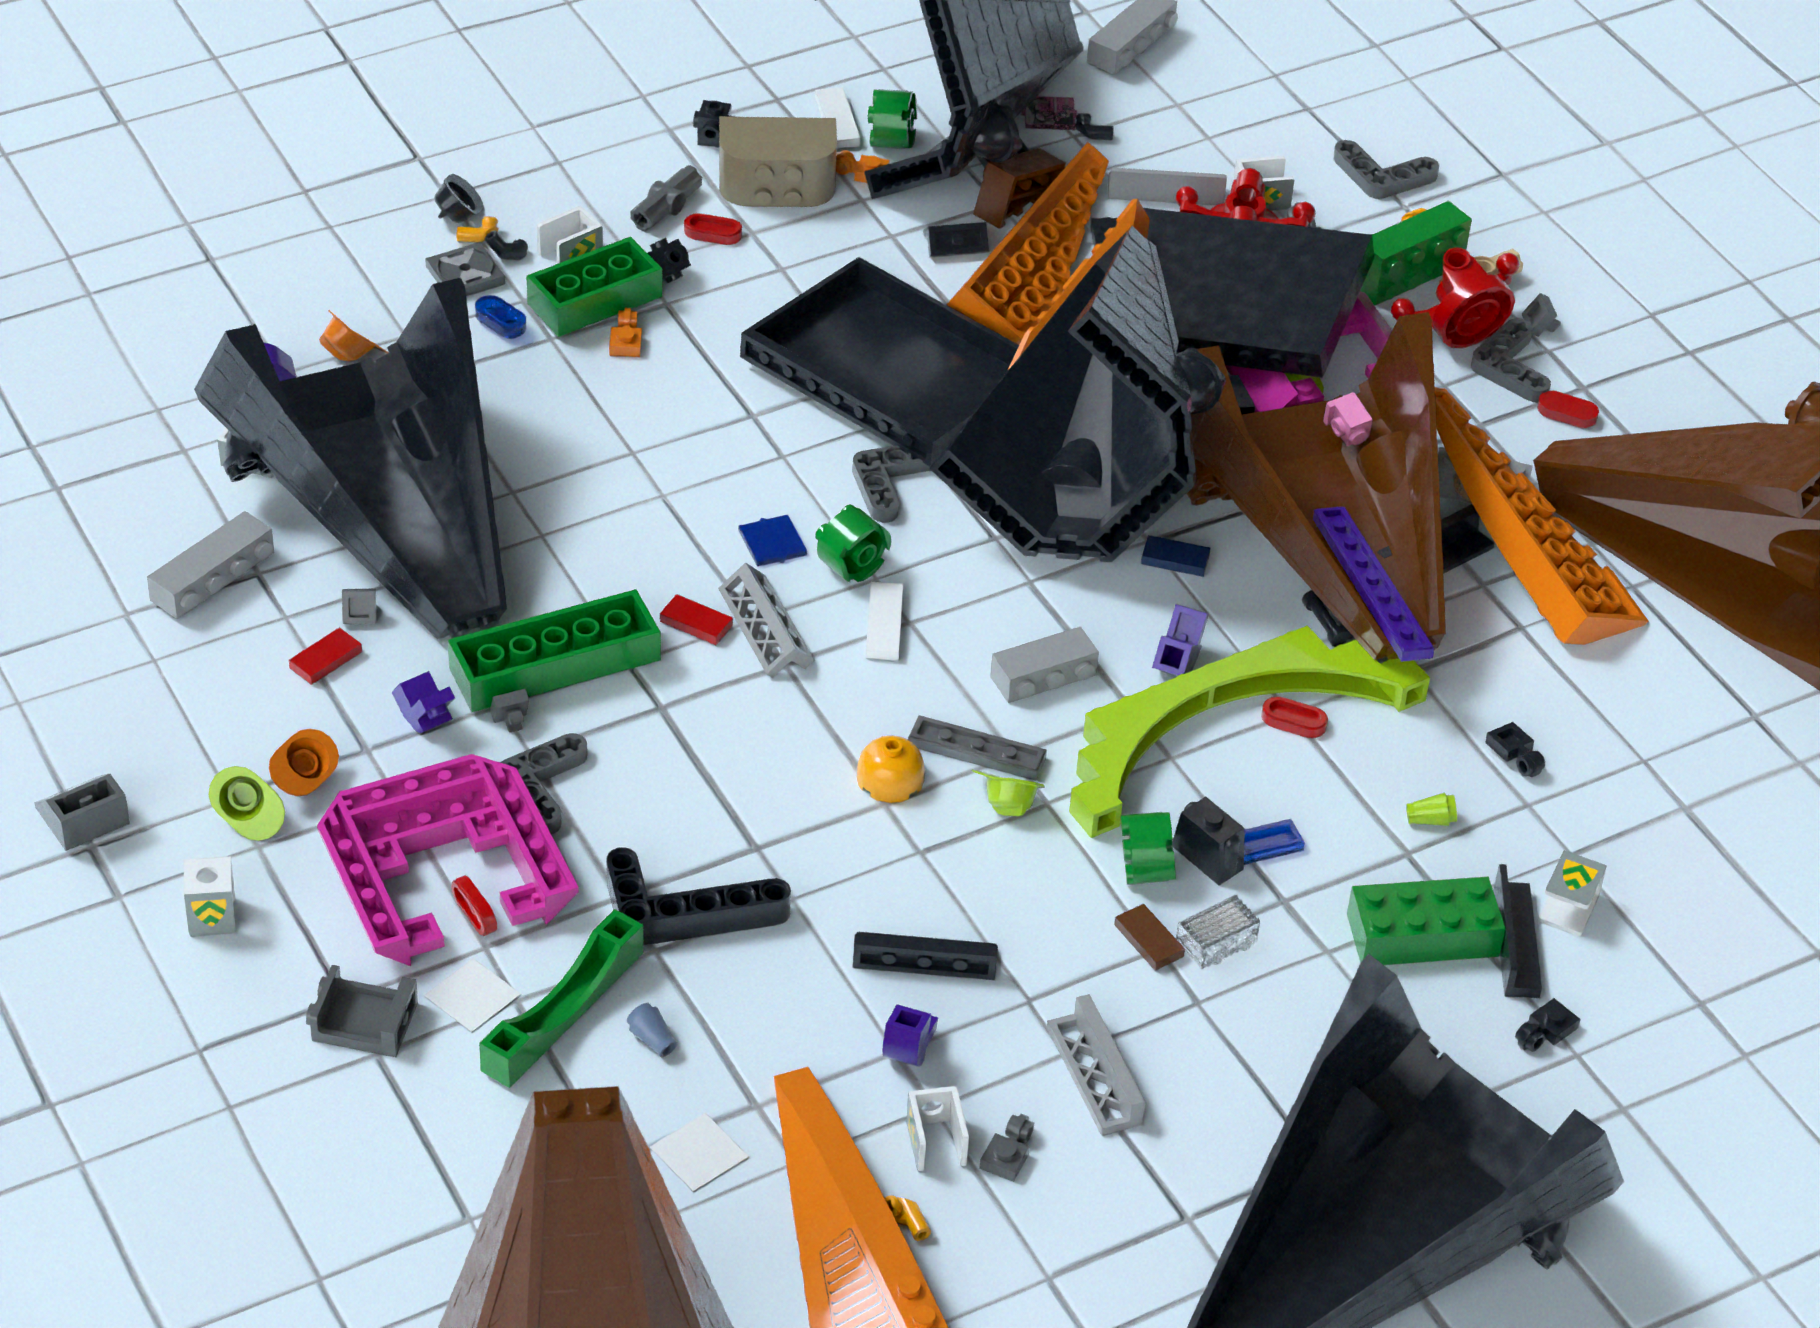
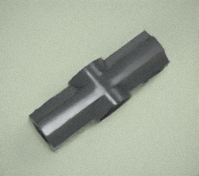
[630,165,702,232]

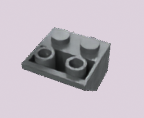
[34,773,130,851]

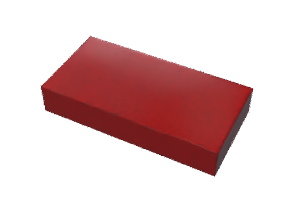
[660,594,733,645]
[289,627,362,685]

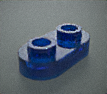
[475,295,526,339]

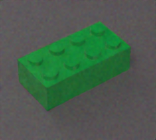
[1360,200,1472,306]
[526,236,662,337]
[1347,876,1505,965]

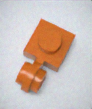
[836,150,890,183]
[609,308,642,357]

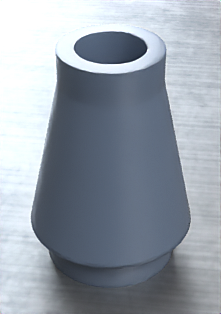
[627,1003,677,1057]

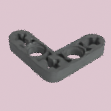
[1333,140,1439,199]
[1471,318,1551,403]
[852,445,931,523]
[500,733,587,835]

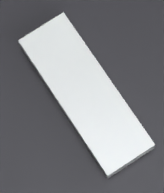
[815,87,860,149]
[866,582,903,660]

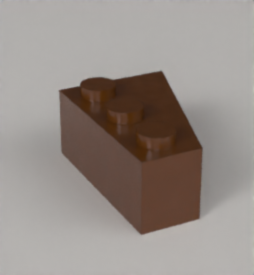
[973,148,1066,229]

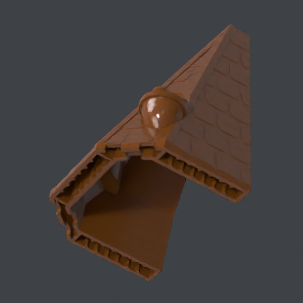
[1186,312,1446,660]
[1533,382,1820,691]
[438,1086,734,1328]

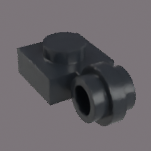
[1485,722,1545,777]
[1515,998,1581,1052]

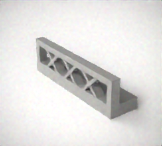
[718,563,815,678]
[1047,994,1145,1136]

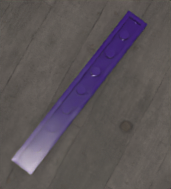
[1313,506,1434,662]

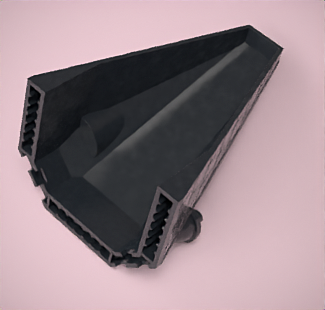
[815,0,1084,199]
[929,226,1226,562]
[194,278,507,639]
[1187,954,1624,1328]

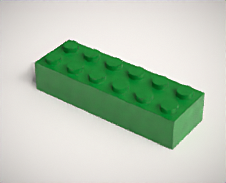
[448,589,661,712]

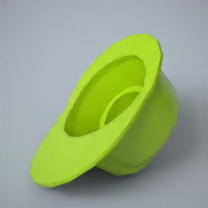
[208,766,285,841]
[971,769,1045,817]

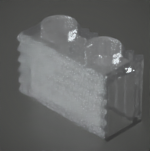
[1176,895,1260,969]

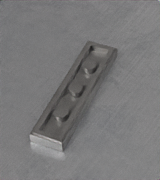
[908,715,1047,781]

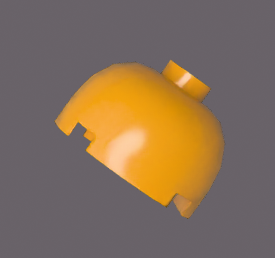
[856,735,925,803]

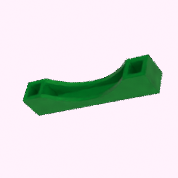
[479,909,643,1088]

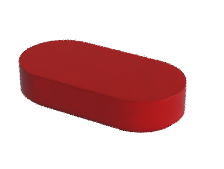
[684,213,742,245]
[1537,391,1599,428]
[1261,697,1328,738]
[451,875,497,936]

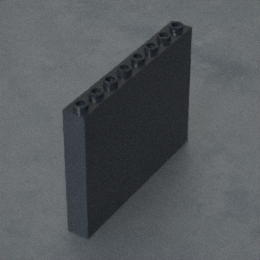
[1144,208,1374,378]
[740,257,1019,467]

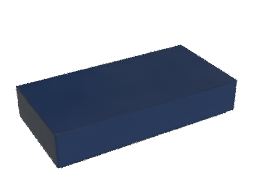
[1141,535,1211,577]

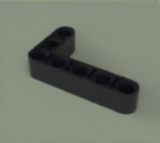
[606,847,791,945]

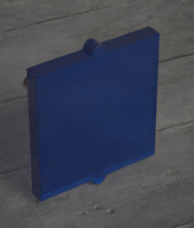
[738,514,807,567]

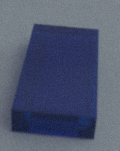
[1244,819,1305,865]

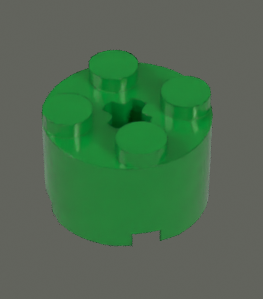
[868,89,917,149]
[815,504,891,582]
[1120,812,1176,885]

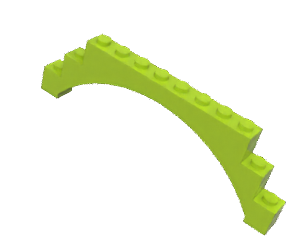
[1069,625,1430,838]

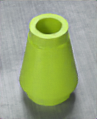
[1406,792,1457,826]

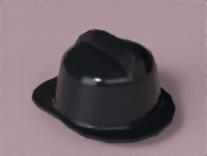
[434,174,483,223]

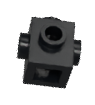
[693,100,736,148]
[648,238,691,283]

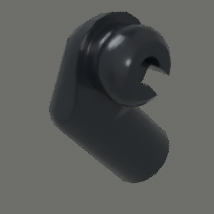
[1074,113,1113,140]
[485,230,528,260]

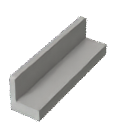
[1108,168,1227,205]

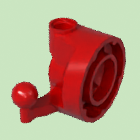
[1175,168,1316,227]
[1391,247,1520,348]

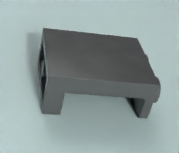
[306,964,418,1057]

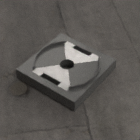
[425,242,505,296]

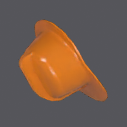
[319,310,389,362]
[269,728,339,796]

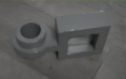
[979,1114,1034,1182]

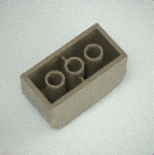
[719,116,837,207]

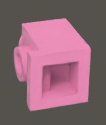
[1323,392,1373,446]

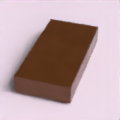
[1114,903,1185,971]

